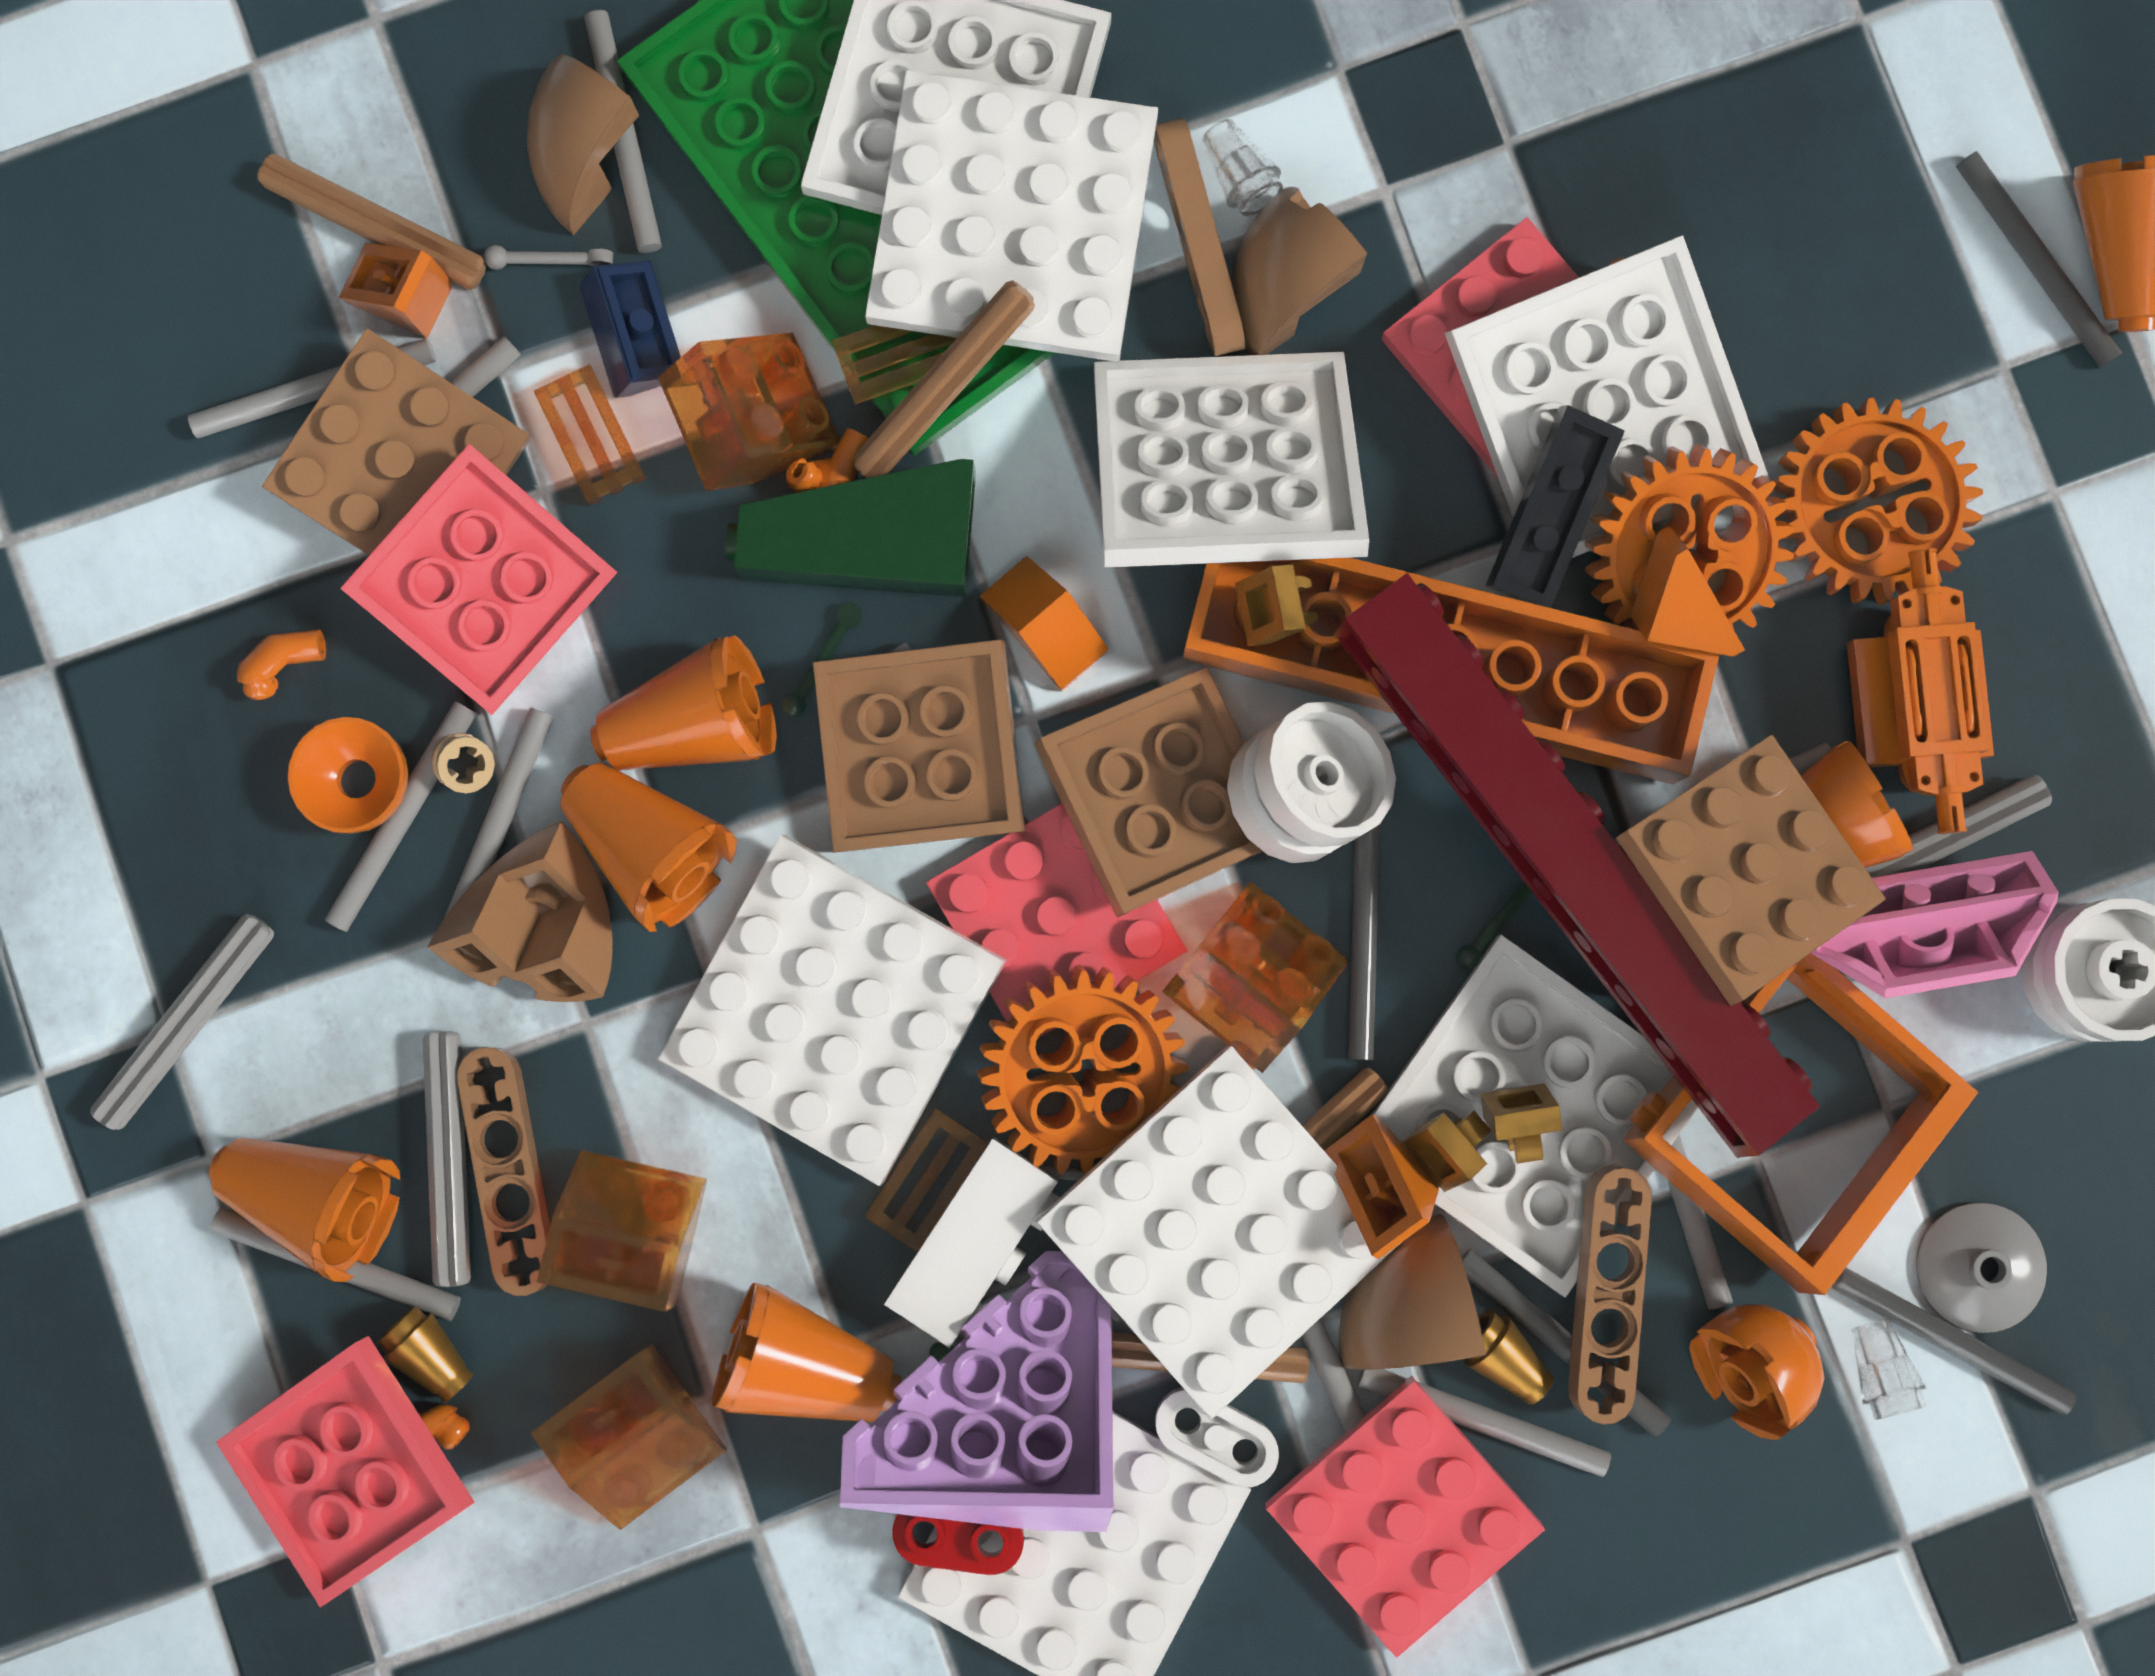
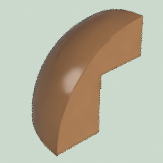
[527,54,639,236]
[1231,186,1367,356]
[427,821,613,1002]
[1339,1214,1486,1370]

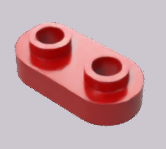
[892,1514,1025,1575]

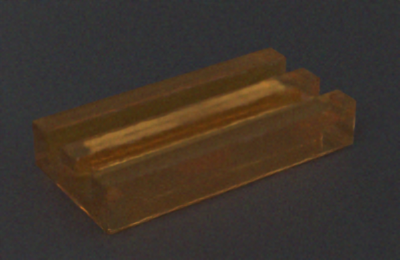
[832,325,956,405]
[534,364,646,506]
[865,1108,989,1252]

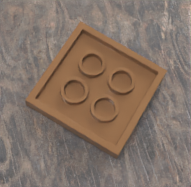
[261,328,532,556]
[813,640,1026,853]
[1034,667,1263,918]
[1616,735,1886,1006]

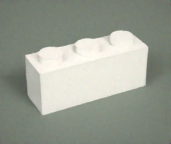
[884,1137,1060,1348]

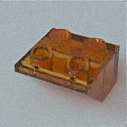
[658,332,840,491]
[1162,881,1349,1073]
[537,1150,708,1312]
[531,1344,727,1530]

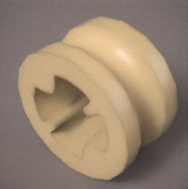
[431,733,495,794]

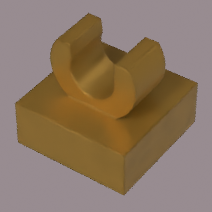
[1235,564,1318,646]
[1480,1083,1562,1164]
[1402,1110,1492,1192]

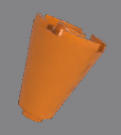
[2073,155,2155,332]
[590,635,777,770]
[1801,741,1914,868]
[560,762,737,932]
[209,1137,400,1282]
[712,1282,901,1422]

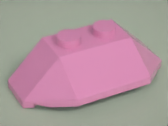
[1811,851,2059,998]

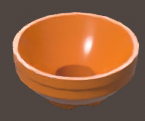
[288,717,408,834]

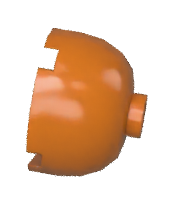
[1689,1303,1825,1440]

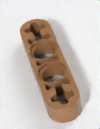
[1154,117,1245,357]
[457,1048,556,1296]
[1568,1164,1652,1425]

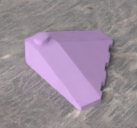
[840,1251,1114,1532]

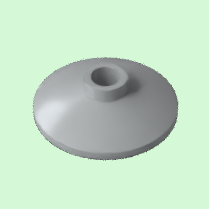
[1916,1203,2047,1333]

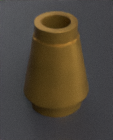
[376,1305,474,1403]
[1464,1310,1555,1405]

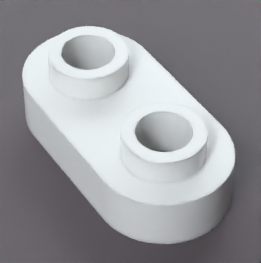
[1155,1387,1279,1488]

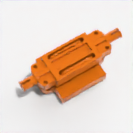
[1846,548,1994,834]

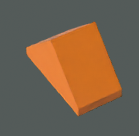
[338,243,454,338]
[1630,525,1745,657]
[979,556,1109,692]
[1324,1114,1440,1259]

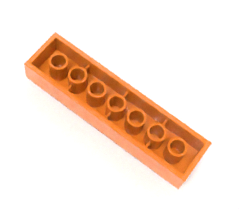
[1182,558,1720,784]

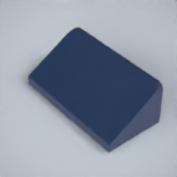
[580,260,687,398]

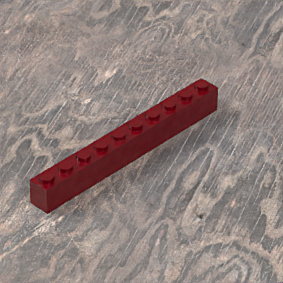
[1334,573,1821,1158]

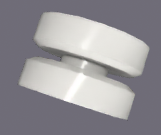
[1227,702,1396,863]
[2022,899,2155,1042]

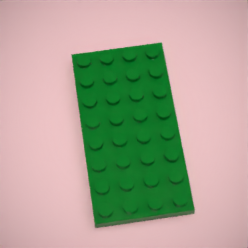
[616,0,1055,457]

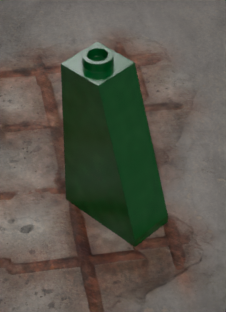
[725,459,976,597]

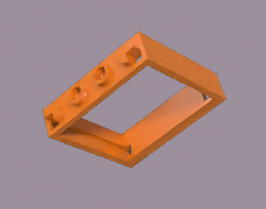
[1622,953,1979,1295]

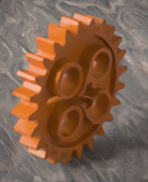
[1774,397,1983,605]
[1585,444,1795,631]
[977,965,1188,1175]

